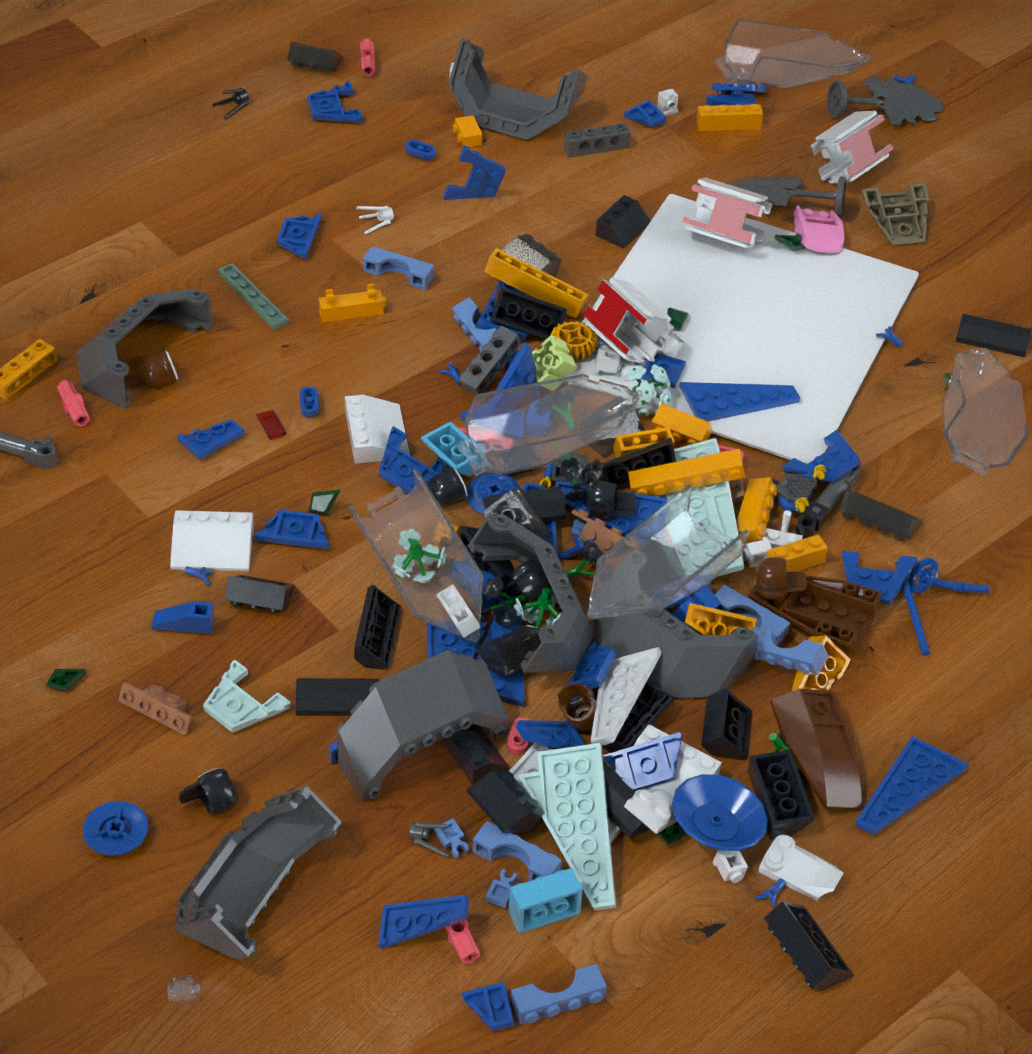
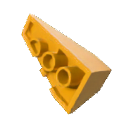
[685,603,757,635]
[791,635,851,692]

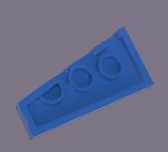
[378,895,469,949]

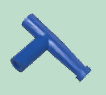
[893,74,915,84]

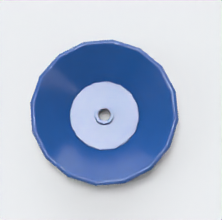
[672,774,768,851]

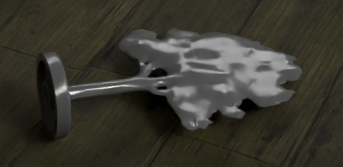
[827,76,944,125]
[725,176,846,217]

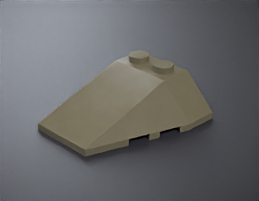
[862,183,929,246]

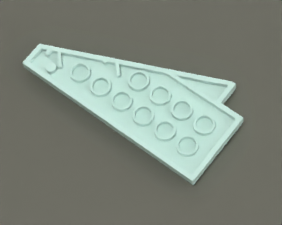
[519,743,616,911]

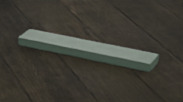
[218,263,289,330]

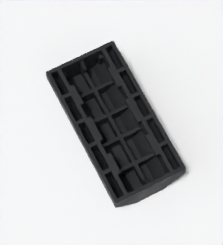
[956,314,1032,358]
[483,486,566,526]
[354,585,401,670]
[296,678,380,716]
[601,682,674,753]
[603,761,650,839]

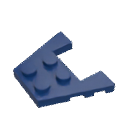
[307,81,363,123]
[712,83,768,94]
[443,145,506,200]
[378,426,448,495]
[782,430,861,482]
[842,551,918,605]

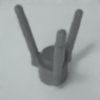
[409,821,464,858]

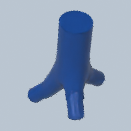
[876,326,903,347]
[440,362,461,385]
[184,566,213,586]
[754,878,786,907]

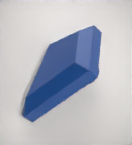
[558,536,594,560]

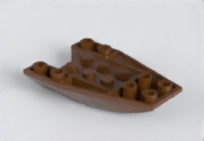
[748,575,882,648]
[770,689,862,810]

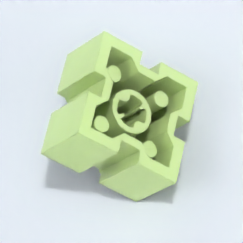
[532,335,577,390]

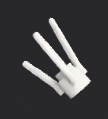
[357,206,394,234]

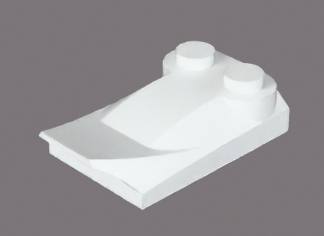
[624,779,683,834]
[758,835,844,901]

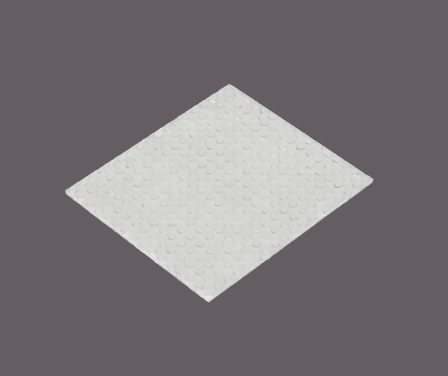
[561,194,919,464]

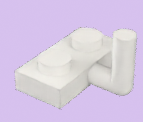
[763,510,803,549]

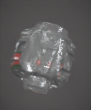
[167,975,201,1007]

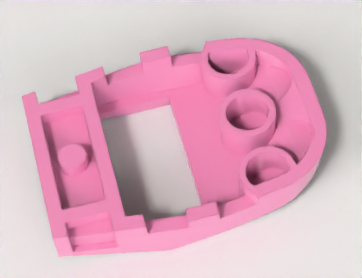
[793,206,844,253]

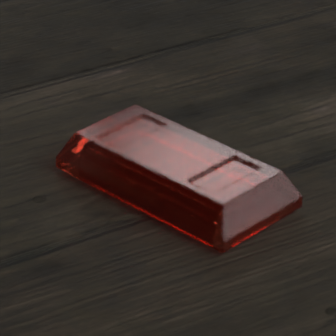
[256,409,287,440]

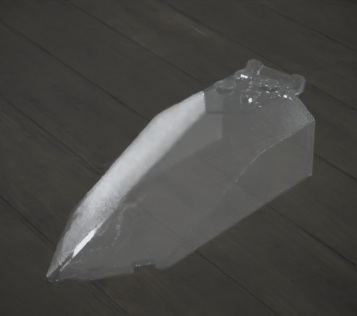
[715,19,871,88]
[942,348,1028,477]
[457,374,643,476]
[348,469,484,643]
[587,484,750,620]

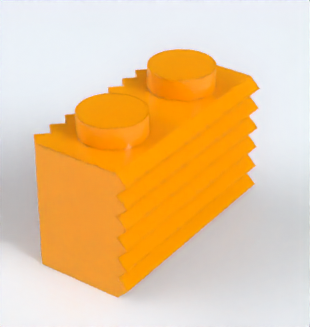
[452,115,482,148]

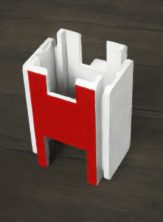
[811,111,893,183]
[682,178,772,248]
[583,277,684,364]

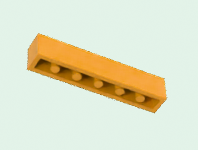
[484,248,589,318]
[628,449,745,497]

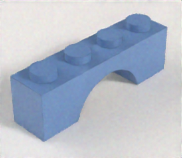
[363,246,434,290]
[452,297,502,352]
[715,585,790,647]
[752,627,829,675]
[473,821,561,881]
[510,964,607,1025]

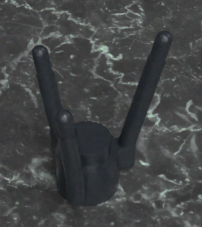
[212,88,249,119]

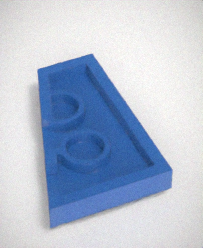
[177,420,244,460]
[515,720,586,749]

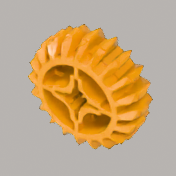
[550,320,598,361]

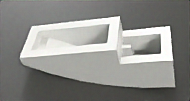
[436,584,481,638]

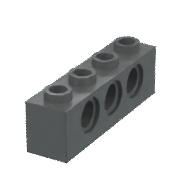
[564,123,631,158]
[459,326,521,398]

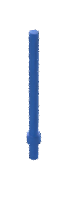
[895,561,930,656]

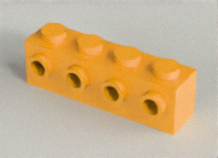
[696,104,763,131]
[0,339,57,400]
[736,477,777,545]

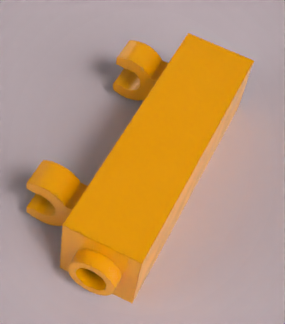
[318,283,386,322]

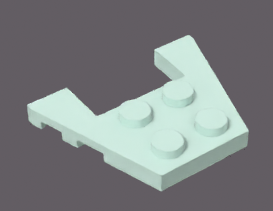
[203,660,291,733]

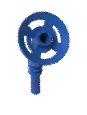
[909,558,989,594]

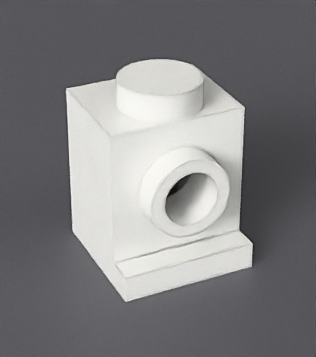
[657,89,678,116]
[595,349,622,373]
[742,537,772,568]
[713,850,748,883]

